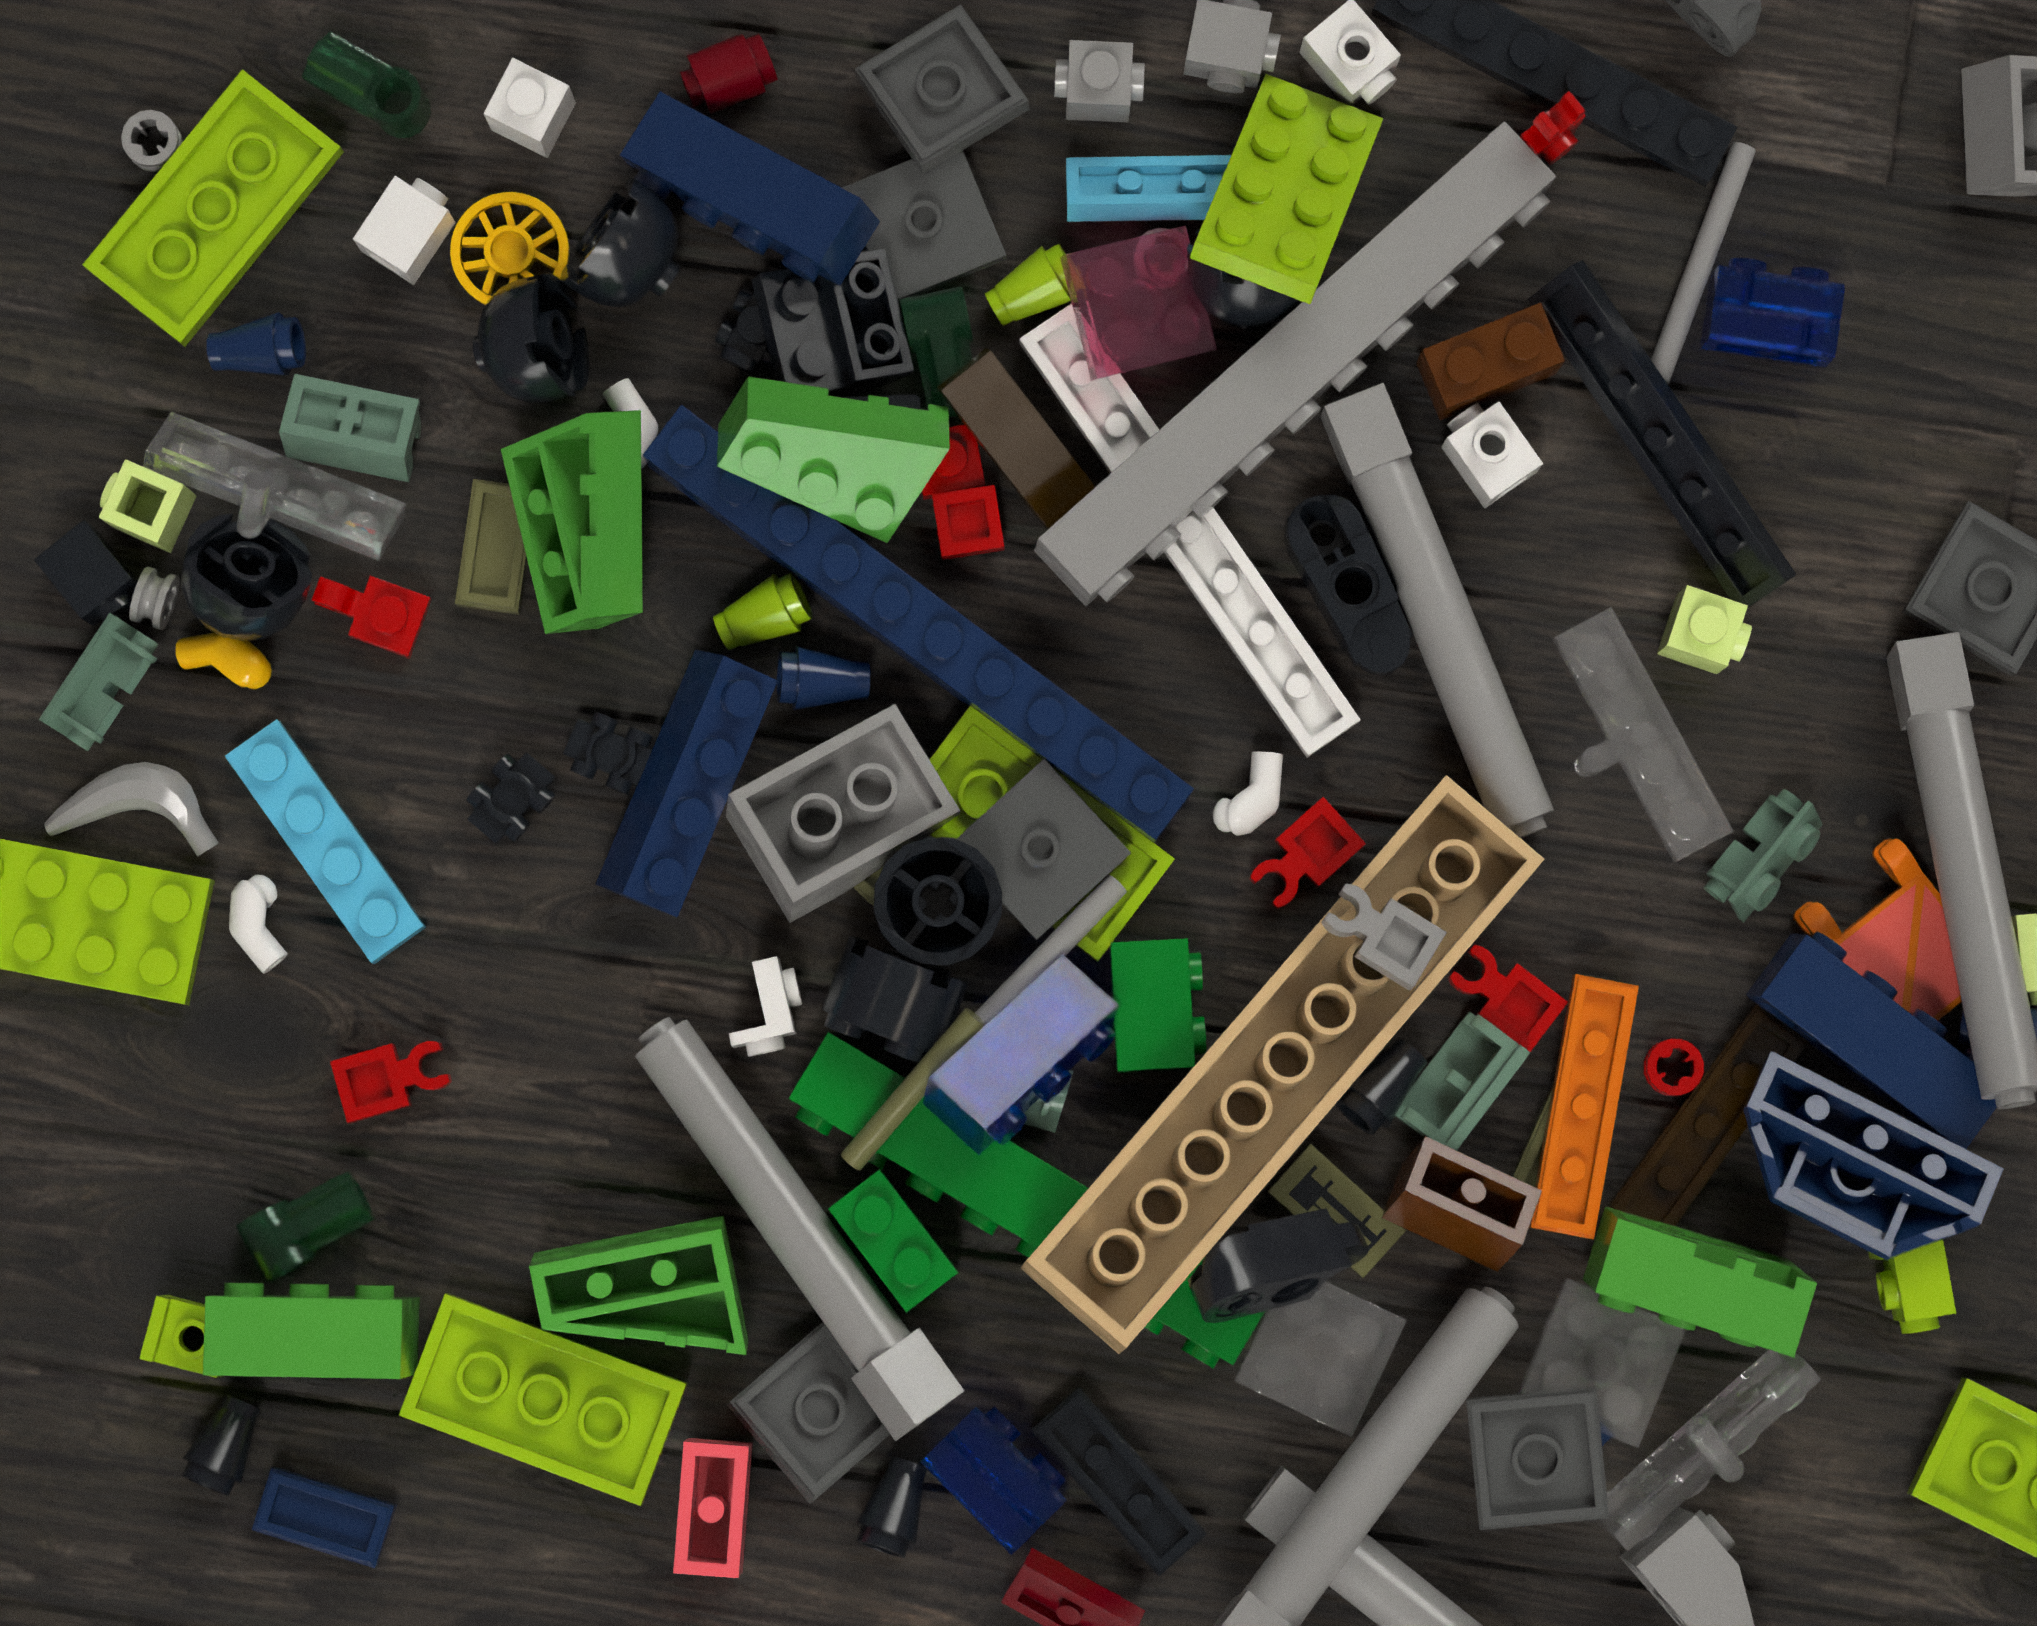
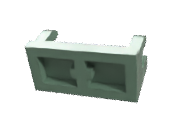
[279,374,421,482]
[1395,1011,1531,1151]

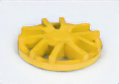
[450,192,569,305]

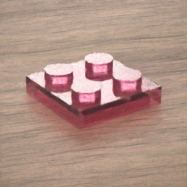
[1060,226,1217,381]

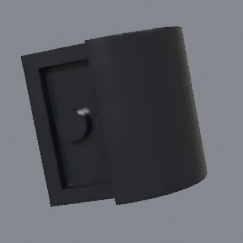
[752,249,914,397]

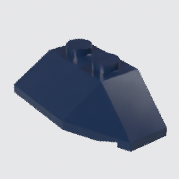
[1743,1051,2004,1260]

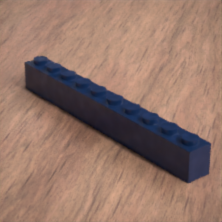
[643,405,1194,843]

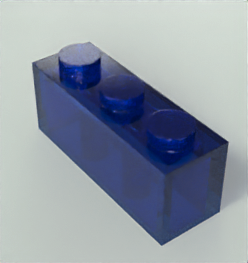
[923,954,1119,1155]

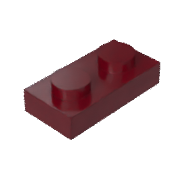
[1001,1548,1145,1626]

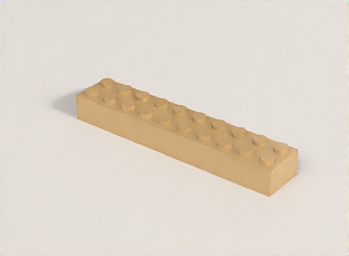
[1021,775,1545,1354]

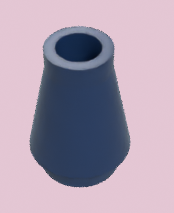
[207,312,306,376]
[776,646,870,710]

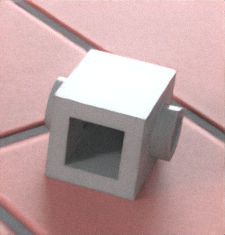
[1183,0,1281,93]
[1054,40,1145,123]

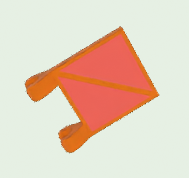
[1793,838,1962,1021]

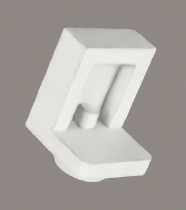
[729,956,802,1057]

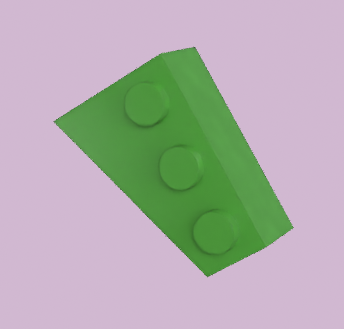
[717,376,950,543]
[501,410,643,634]
[1583,1206,1817,1358]
[529,1216,749,1355]
[203,1283,420,1379]

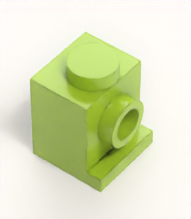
[1868,1240,1956,1334]
[139,1295,224,1378]

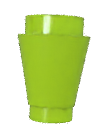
[985,243,1084,326]
[713,573,813,650]

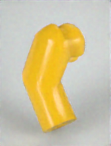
[175,632,272,689]

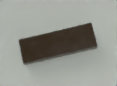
[937,348,1095,531]

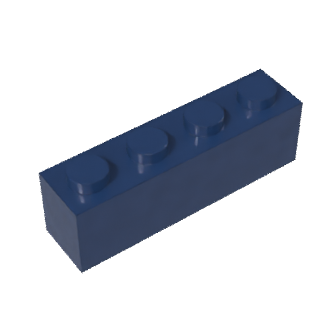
[620,92,880,286]
[595,650,778,917]
[1746,931,1997,1149]

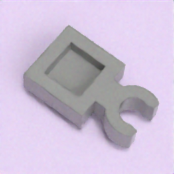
[1321,884,1447,991]

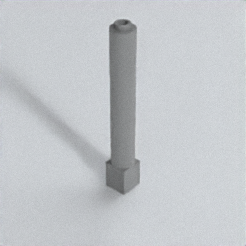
[1320,383,1554,838]
[1886,632,2037,1109]
[635,1017,964,1441]
[1213,1287,1519,1626]
[1242,1465,1483,1626]

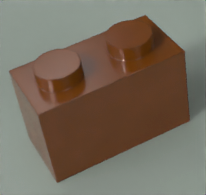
[1416,302,1565,420]
[1381,1136,1542,1272]

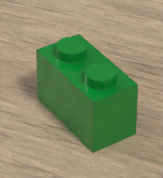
[1110,938,1206,1073]
[828,1169,959,1313]

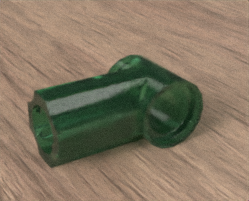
[302,31,431,138]
[900,286,973,418]
[236,1171,376,1284]

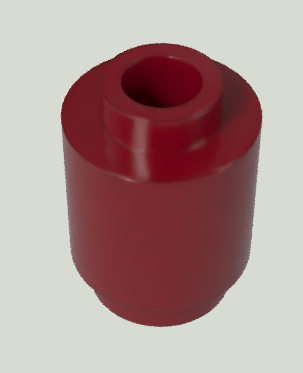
[679,33,778,115]

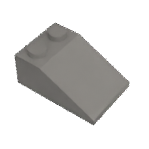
[1961,55,2037,197]
[726,704,960,923]
[1619,1506,1755,1626]

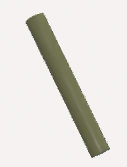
[841,1008,985,1171]

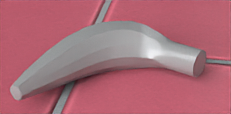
[45,762,219,857]

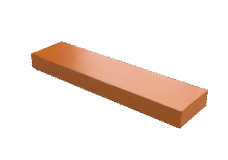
[1529,974,1639,1239]

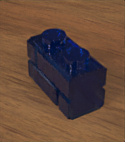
[1701,258,1845,367]
[920,1405,1067,1555]

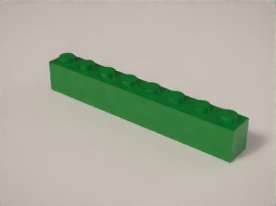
[788,1032,1265,1369]

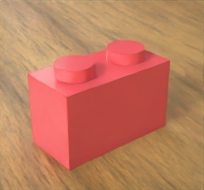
[673,1438,753,1578]

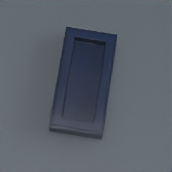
[252,1467,397,1568]

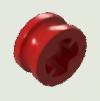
[1643,1038,1704,1096]

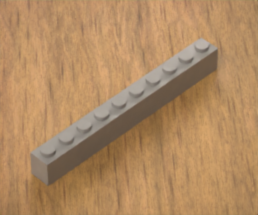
[1034,121,1556,606]

